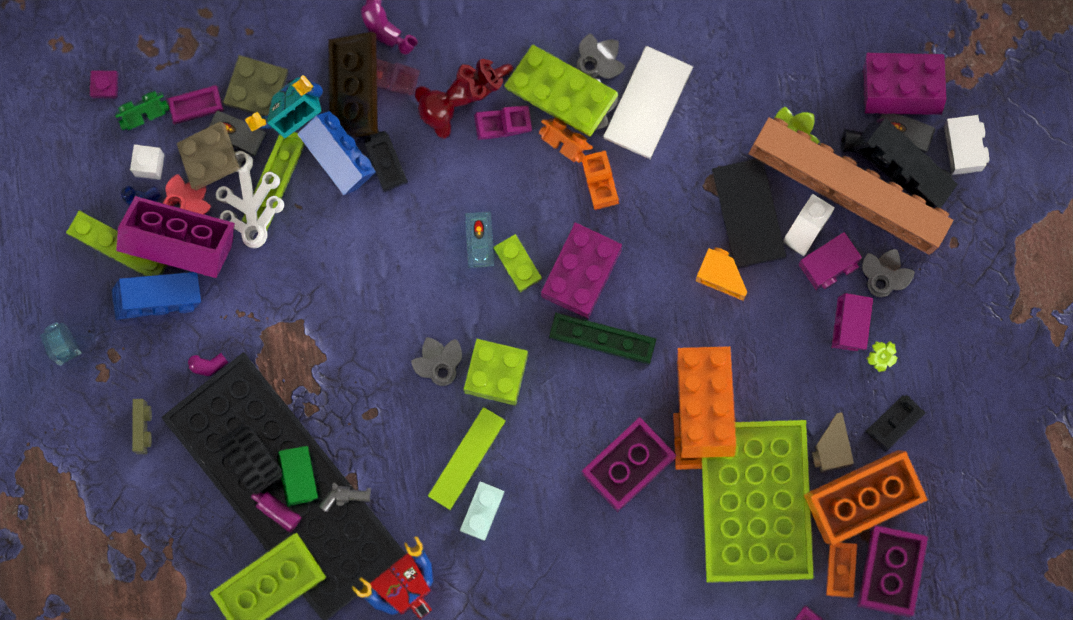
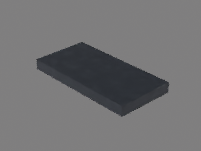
[712,159,786,269]

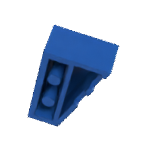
[112,272,201,320]

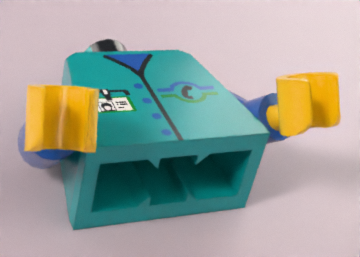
[245,75,323,138]

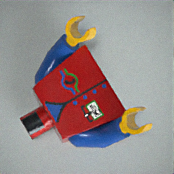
[352,537,433,620]

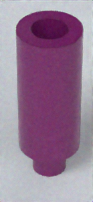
[251,492,302,532]

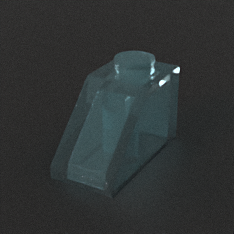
[40,322,82,366]

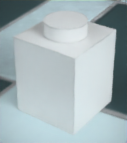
[130,145,165,180]

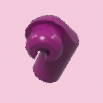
[188,353,228,376]

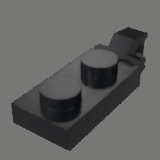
[364,130,408,193]

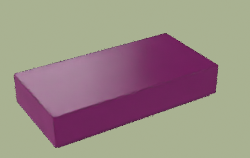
[167,85,224,125]

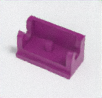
[831,293,873,351]

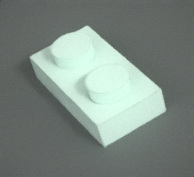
[460,482,505,541]

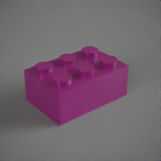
[863,53,946,115]
[541,223,622,319]
[582,417,676,513]
[857,526,928,617]

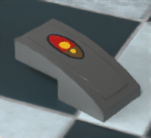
[209,111,266,156]
[880,114,936,153]

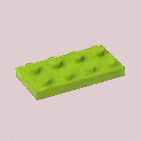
[505,44,618,137]
[210,533,326,620]

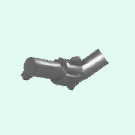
[319,483,371,512]

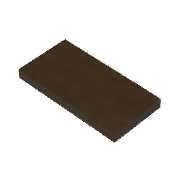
[328,32,378,138]

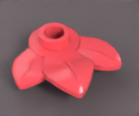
[163,174,211,215]

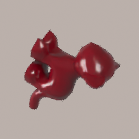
[414,59,513,139]

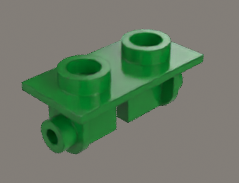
[115,91,170,131]

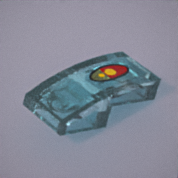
[465,212,494,268]

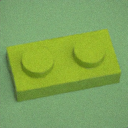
[493,234,542,292]

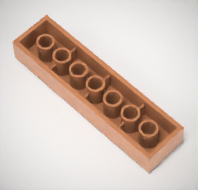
[748,117,954,255]

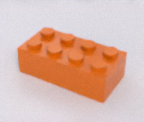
[677,346,736,458]
[804,450,927,545]

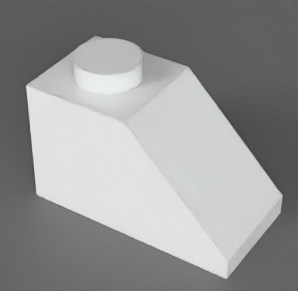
[783,194,835,256]

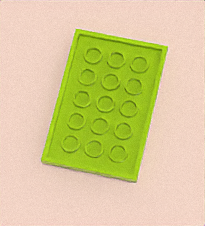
[702,420,814,583]

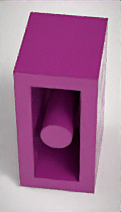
[799,232,862,290]

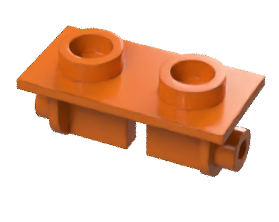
[539,118,593,163]

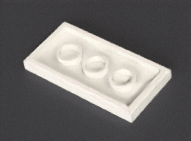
[603,46,693,159]

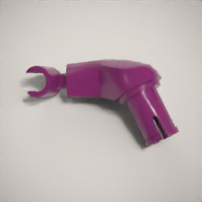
[361,0,418,55]

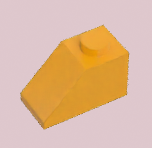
[696,247,747,301]

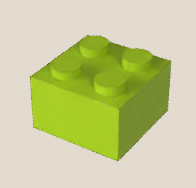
[464,338,528,406]

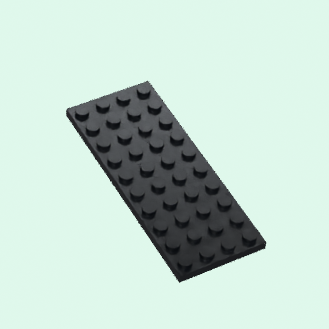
[161,352,406,620]

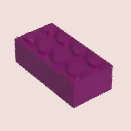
[116,196,235,278]

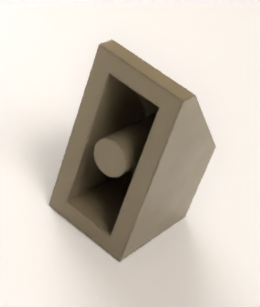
[812,412,854,473]

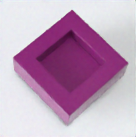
[90,71,118,98]

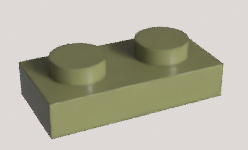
[133,399,152,454]

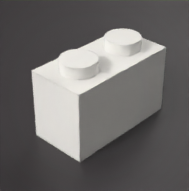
[944,115,989,175]

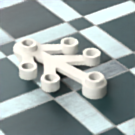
[216,151,284,248]

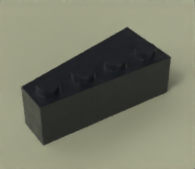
[852,118,958,209]

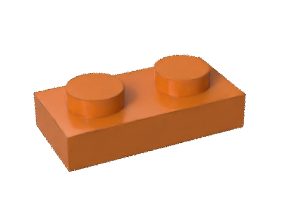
[826,542,857,598]

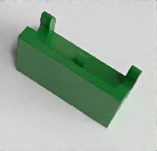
[277,446,318,507]

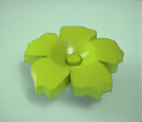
[866,341,898,372]

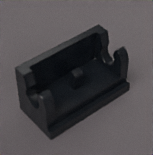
[865,395,926,453]

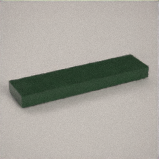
[549,312,656,365]

